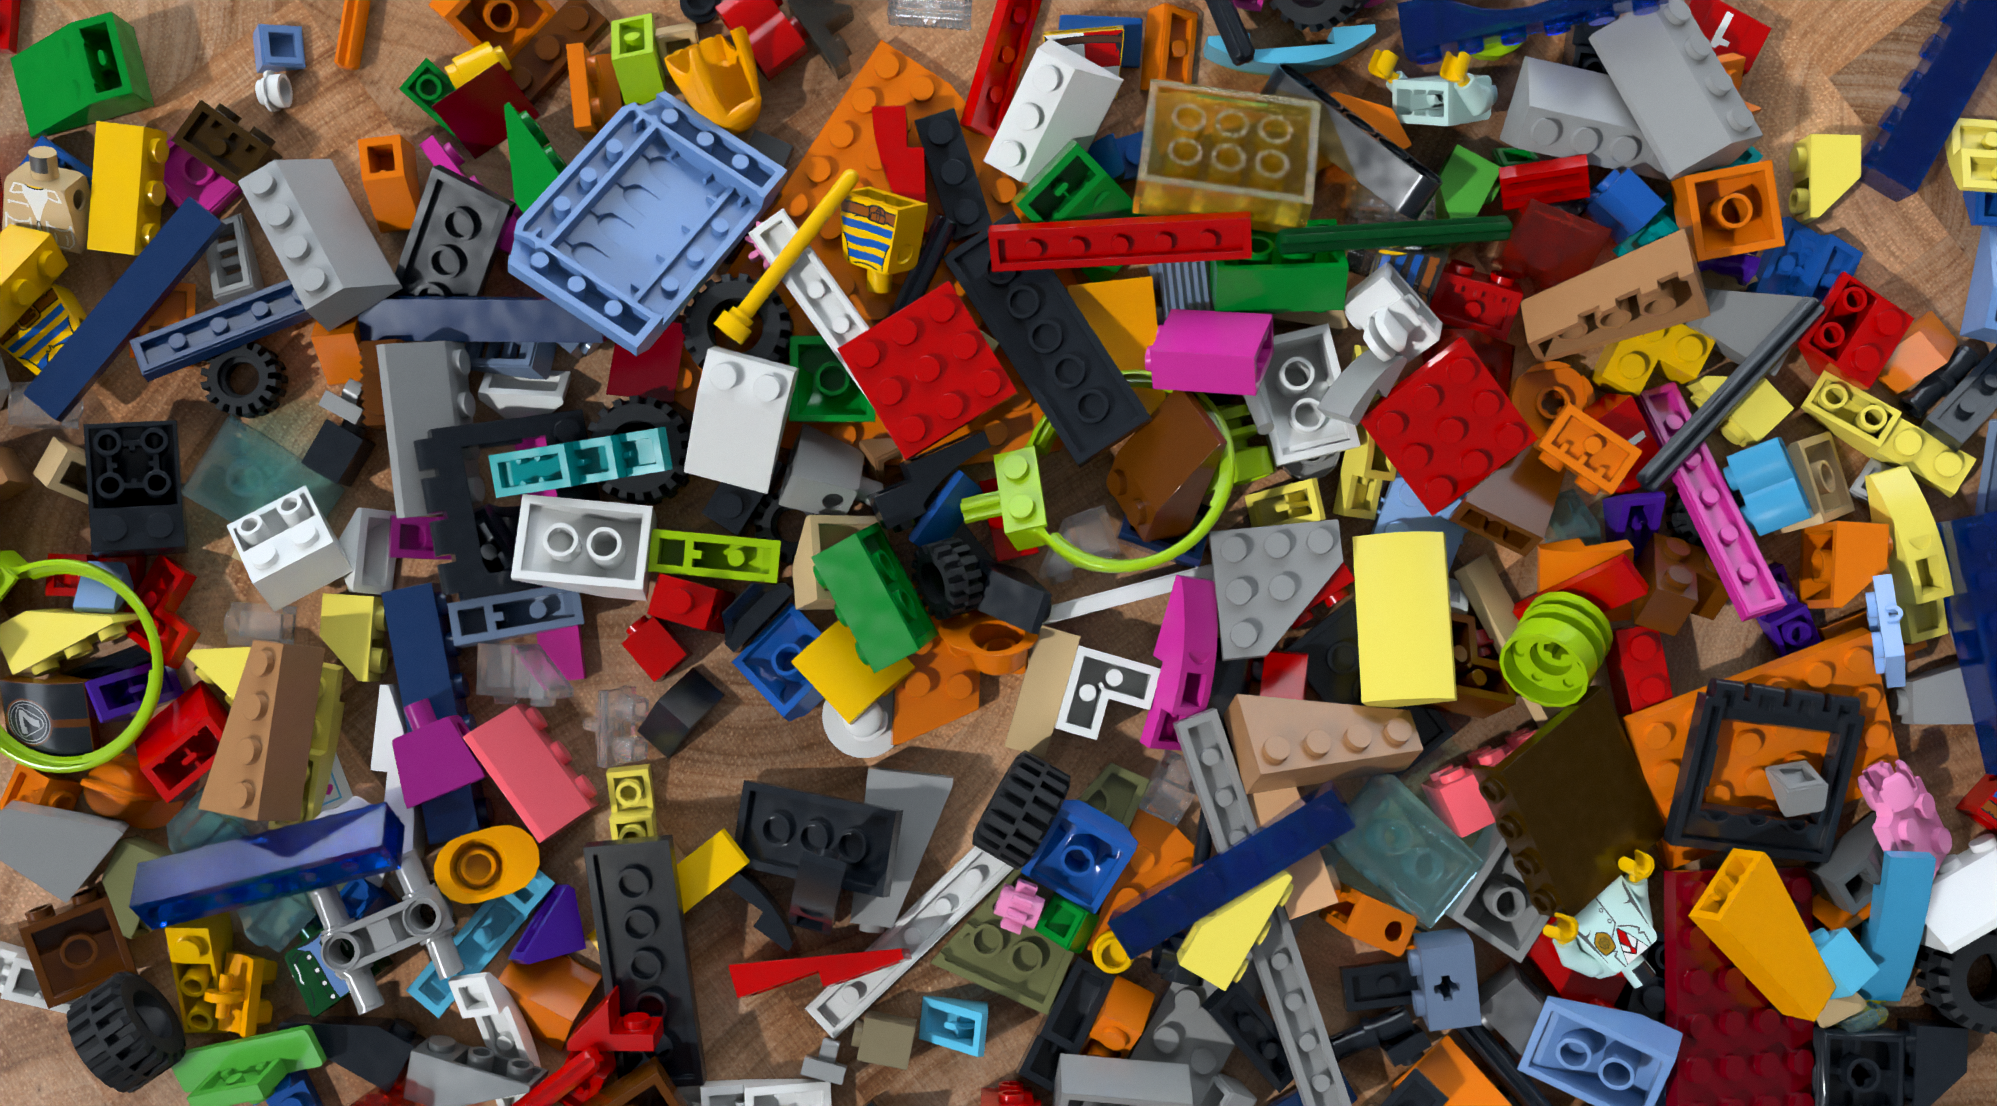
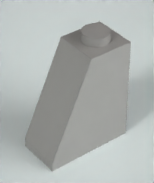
[1683,288,1804,376]
[0,800,130,903]

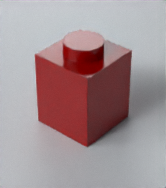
[621,615,693,682]

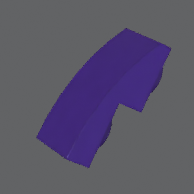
[1756,562,1821,658]

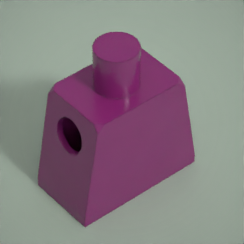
[392,698,490,809]

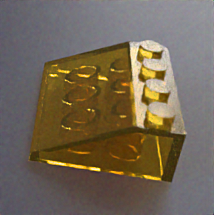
[1132,79,1321,233]

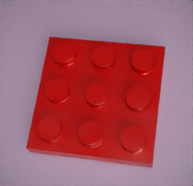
[837,281,1017,461]
[1360,336,1538,517]

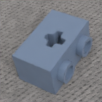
[1407,927,1482,1031]

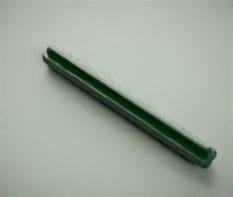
[1275,215,1513,255]

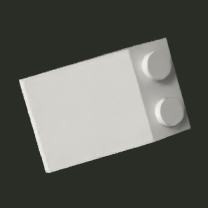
[1259,323,1361,467]
[684,346,799,494]
[511,494,657,601]

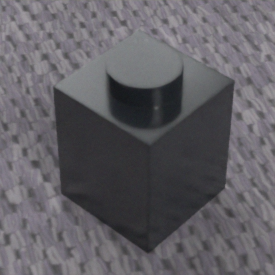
[301,419,376,487]

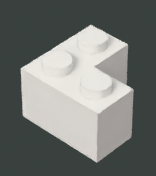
[1054,645,1161,740]

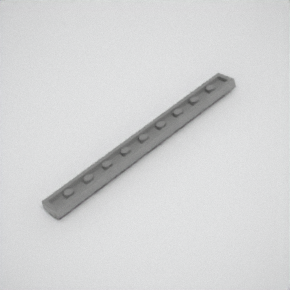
[1173,708,1352,1106]

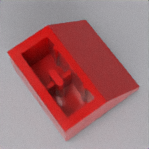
[1796,271,1915,390]
[135,680,229,803]

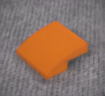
[1537,538,1634,622]

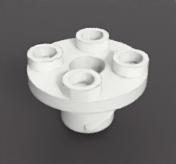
[822,690,894,758]

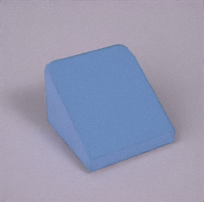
[253,24,306,73]
[73,561,134,613]

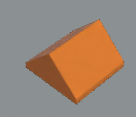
[498,954,603,1052]

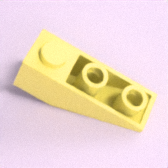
[0,608,139,677]
[1176,865,1294,991]

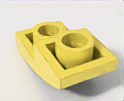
[606,764,657,840]

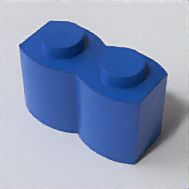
[1585,167,1666,244]

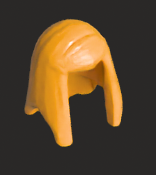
[664,26,762,135]

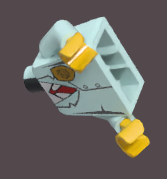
[1368,49,1498,126]
[1543,849,1657,988]

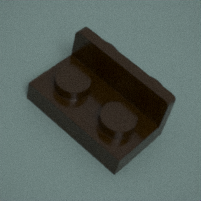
[171,100,283,188]

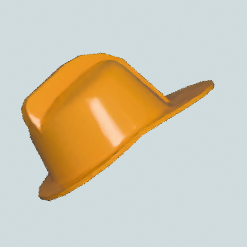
[434,825,540,904]

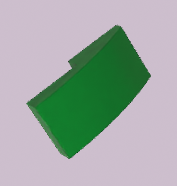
[398,58,463,145]

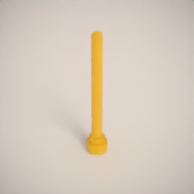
[714,169,859,345]

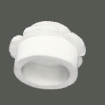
[255,70,293,112]

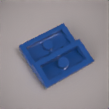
[1746,216,1863,303]

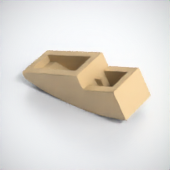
[1004,625,1081,758]

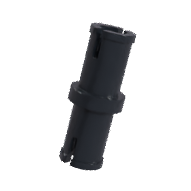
[1899,345,1980,419]
[1328,1005,1415,1063]

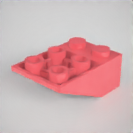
[1421,728,1539,838]

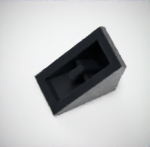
[637,667,725,759]

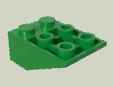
[10,11,154,139]
[504,102,567,214]
[1012,139,1148,283]

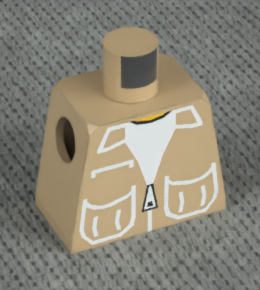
[2,146,91,254]

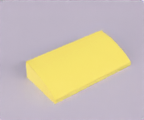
[1352,531,1457,708]

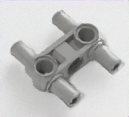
[310,849,465,1015]

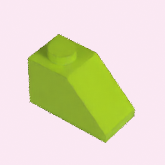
[611,13,666,105]

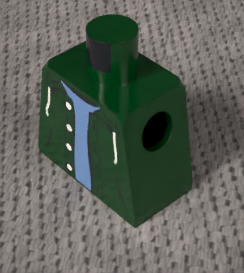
[285,906,393,1018]

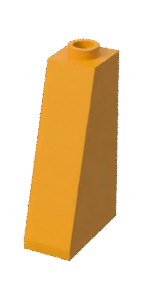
[1066,276,1166,416]
[1688,848,1836,1022]

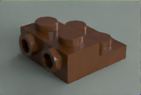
[18,887,138,1009]

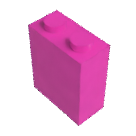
[1145,309,1274,396]

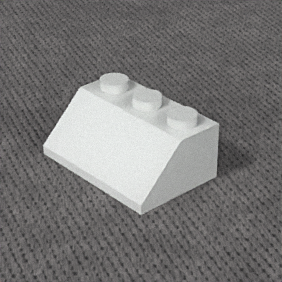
[984,39,1124,183]
[1920,834,1997,954]

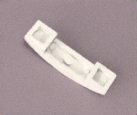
[448,972,544,1106]

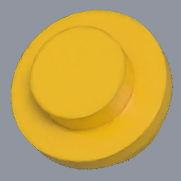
[1092,930,1135,974]

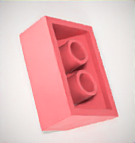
[463,703,599,843]

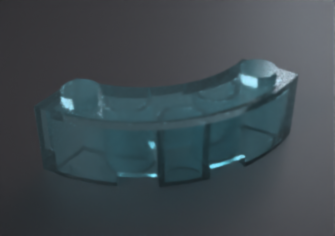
[166,788,316,953]

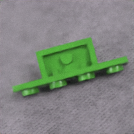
[171,1025,327,1106]

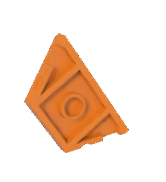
[891,585,980,745]
[1086,795,1195,951]

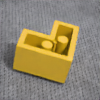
[1588,324,1715,398]

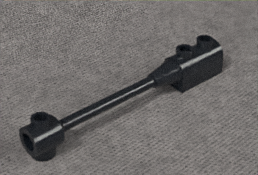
[1151,638,1264,986]

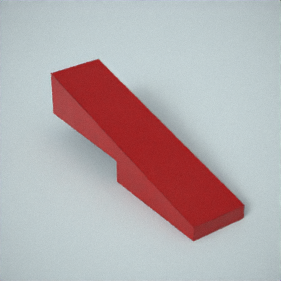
[728,948,912,998]

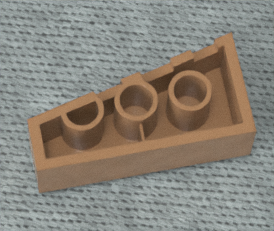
[1520,228,1711,364]
[198,640,325,821]
[1223,694,1423,795]

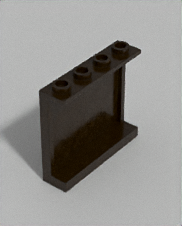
[1471,686,1666,917]

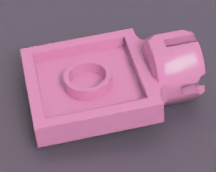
[1858,759,1952,879]

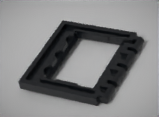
[413,409,600,601]
[1663,678,1866,863]

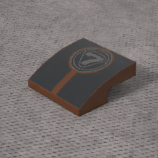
[0,674,101,757]

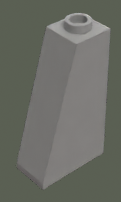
[1889,651,1997,724]
[850,766,954,933]

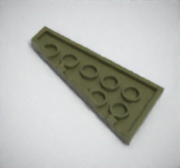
[930,762,1150,1015]

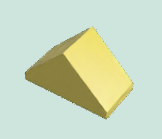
[1245,477,1326,528]

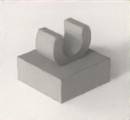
[318,378,370,429]
[800,1037,848,1085]

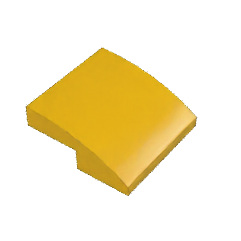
[791,620,916,725]

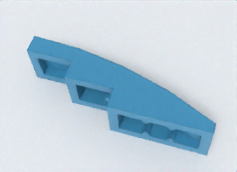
[1857,850,1936,1001]

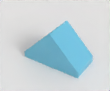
[919,996,988,1057]

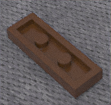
[507,0,610,105]

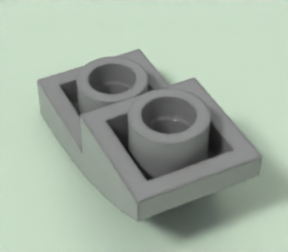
[1317,349,1408,426]

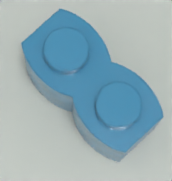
[1723,437,1815,536]

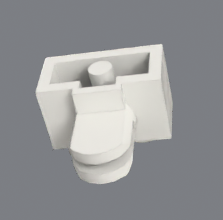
[1344,262,1443,364]

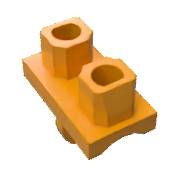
[204,951,278,1037]

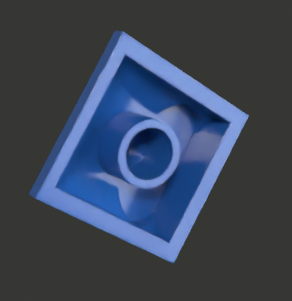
[732,602,824,722]
[1020,799,1138,914]

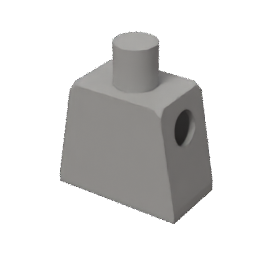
[778,423,883,515]

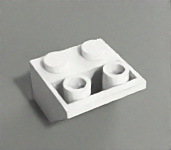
[227,485,353,612]

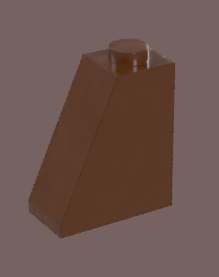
[1448,442,1566,557]

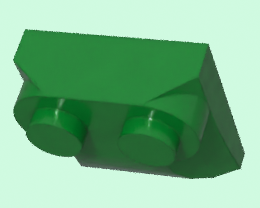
[789,336,876,422]

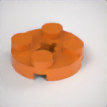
[1508,361,1596,442]

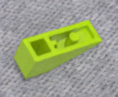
[648,529,781,583]

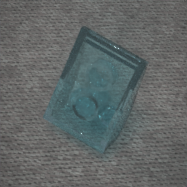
[181,414,345,522]
[1322,774,1485,928]

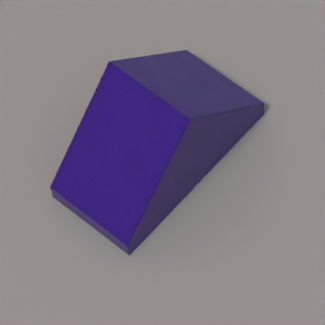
[1602,491,1666,561]
[84,662,184,723]
[508,884,586,964]

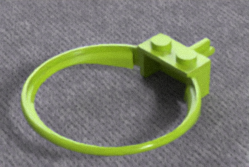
[960,369,1235,573]
[0,550,164,773]

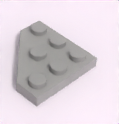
[1209,519,1343,661]

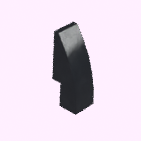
[1014,957,1116,1093]

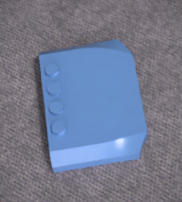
[508,91,788,356]

